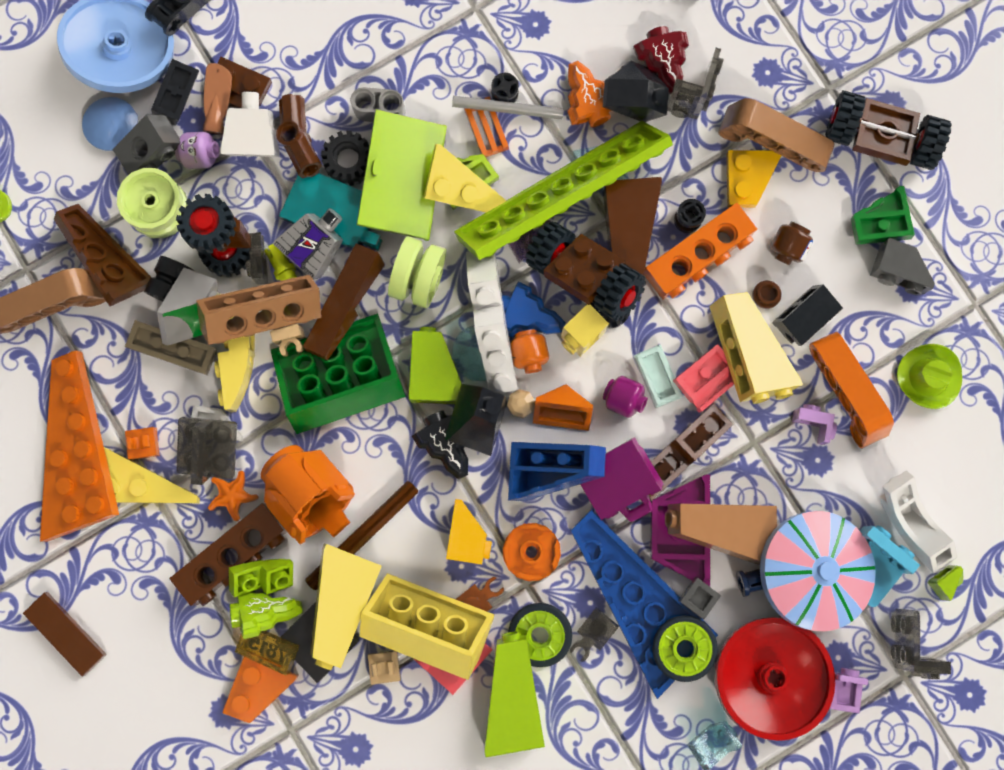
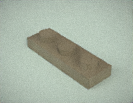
[125,320,217,376]

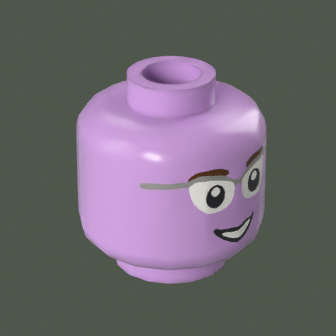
[175,132,220,169]

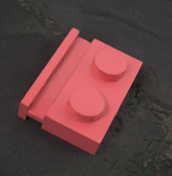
[673,344,734,413]

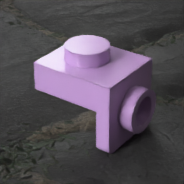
[792,404,837,445]
[829,668,868,714]

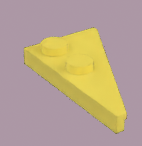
[423,144,506,212]
[104,447,200,504]

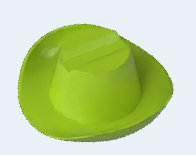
[897,344,962,409]

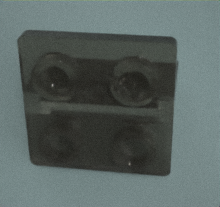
[176,417,237,485]

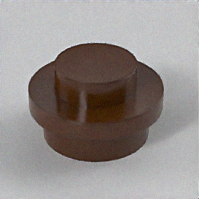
[752,280,782,309]

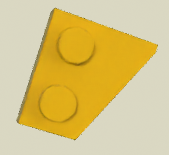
[726,150,782,208]

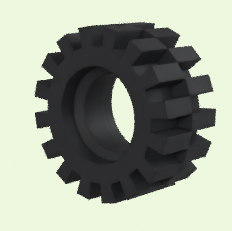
[321,130,369,186]

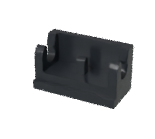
[151,59,199,125]
[772,284,843,346]

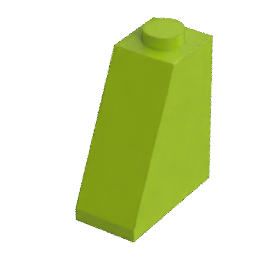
[409,327,462,405]

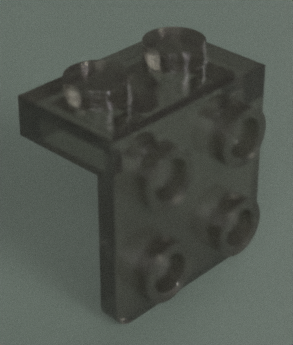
[667,47,724,120]
[891,608,951,679]

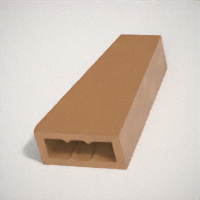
[665,504,777,565]

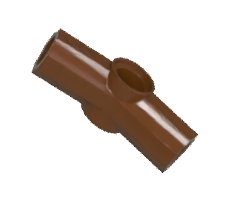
[276,94,322,178]

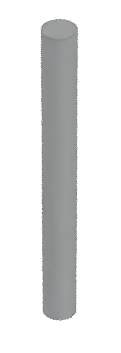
[452,95,563,120]

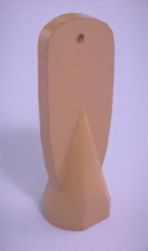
[203,63,232,135]

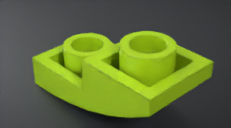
[229,559,293,597]

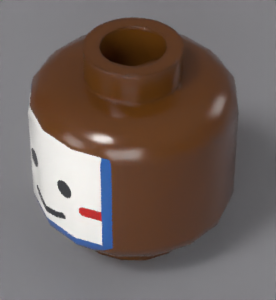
[770,221,813,266]

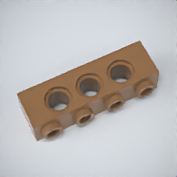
[196,275,321,345]

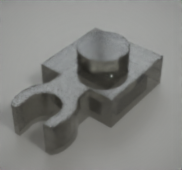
[246,232,268,285]
[570,607,619,662]

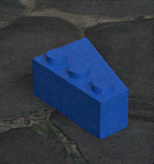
[508,442,606,501]

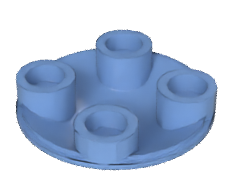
[82,97,138,151]

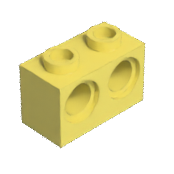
[561,304,609,357]

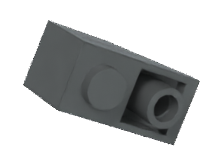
[870,238,935,295]

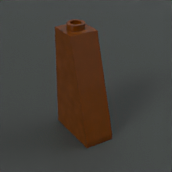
[603,177,662,275]

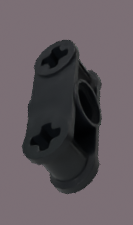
[145,0,211,36]

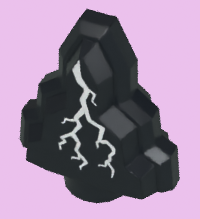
[412,410,468,479]

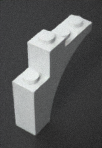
[466,251,518,393]

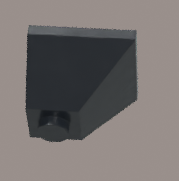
[444,384,508,456]

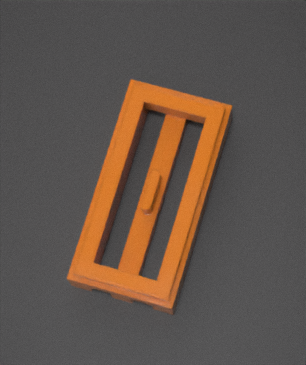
[464,96,509,157]

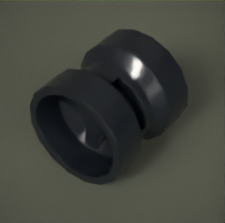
[674,199,706,233]

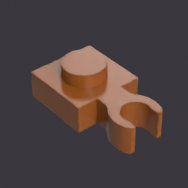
[455,577,504,612]

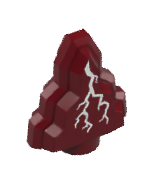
[633,26,689,95]

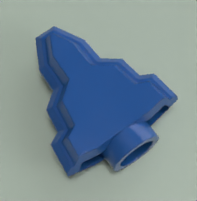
[502,281,566,338]

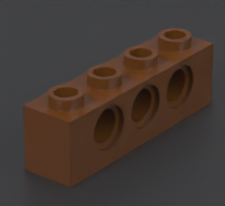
[169,503,287,606]

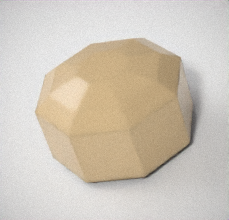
[507,389,535,419]

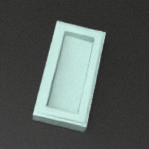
[633,344,683,408]

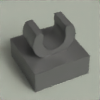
[678,577,721,619]

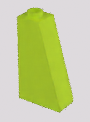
[485,631,545,757]

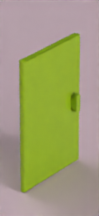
[356,109,447,241]

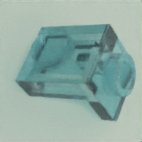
[687,721,742,770]

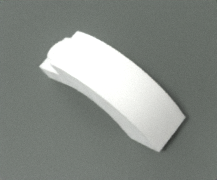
[880,470,957,573]

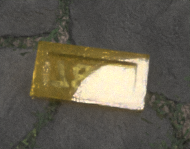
[235,631,299,675]

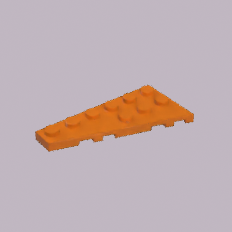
[40,350,119,542]

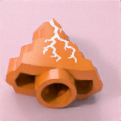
[567,60,611,128]

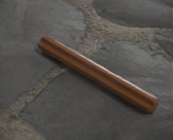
[305,481,418,590]

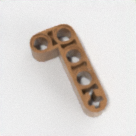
[718,98,835,172]
[0,268,106,334]

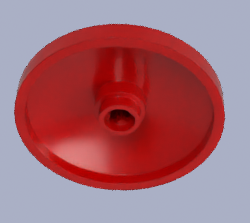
[714,617,835,741]

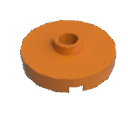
[503,523,561,581]

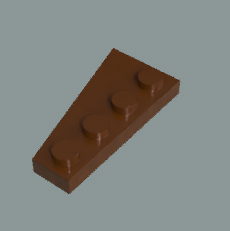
[54,204,151,307]

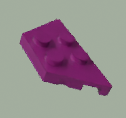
[650,474,710,587]

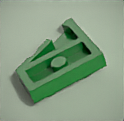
[851,186,915,245]

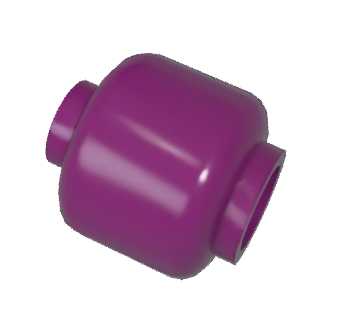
[603,376,648,418]

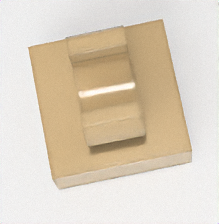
[270,324,306,356]
[368,651,401,685]

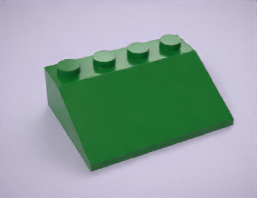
[271,313,406,434]

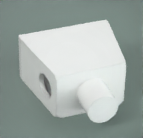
[221,92,280,157]

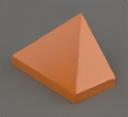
[532,384,593,431]

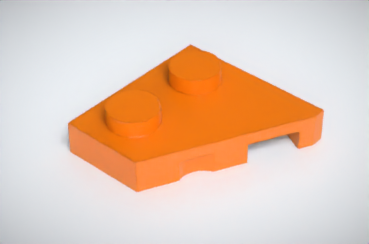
[222,655,299,723]

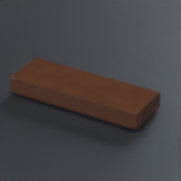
[23,592,107,677]

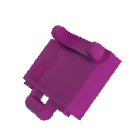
[580,437,664,522]

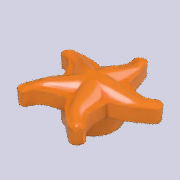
[208,471,259,521]

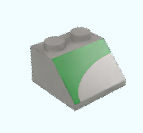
[157,268,220,346]

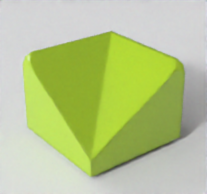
[928,565,963,601]

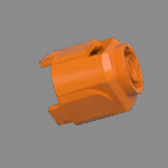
[261,445,355,544]

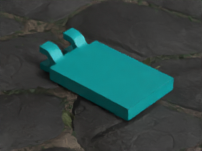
[279,173,383,251]

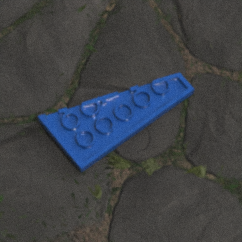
[571,510,718,699]

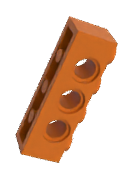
[644,202,757,300]

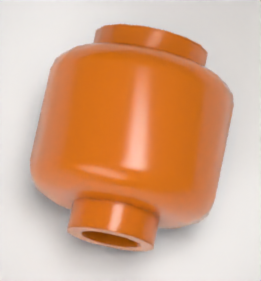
[510,329,549,374]

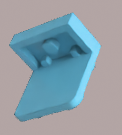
[860,525,920,607]

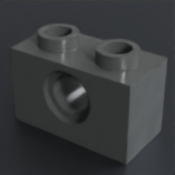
[113,114,181,175]

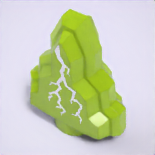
[229,591,303,639]

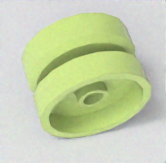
[117,168,188,238]
[388,237,447,309]

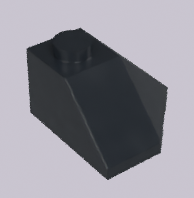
[603,60,669,122]

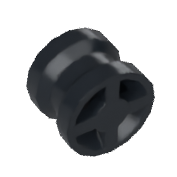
[491,72,519,103]

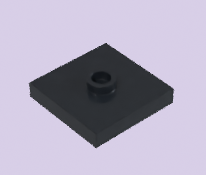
[277,602,360,683]

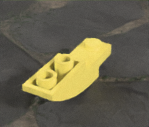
[214,317,255,413]

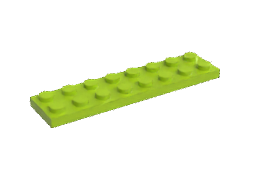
[454,121,673,260]

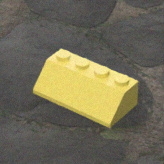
[359,573,494,680]

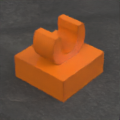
[125,427,160,460]

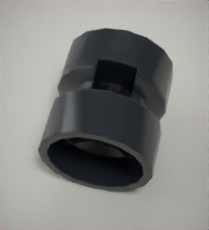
[144,256,194,302]

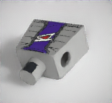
[272,208,343,280]

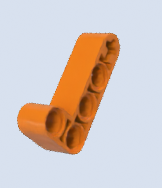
[809,332,894,448]

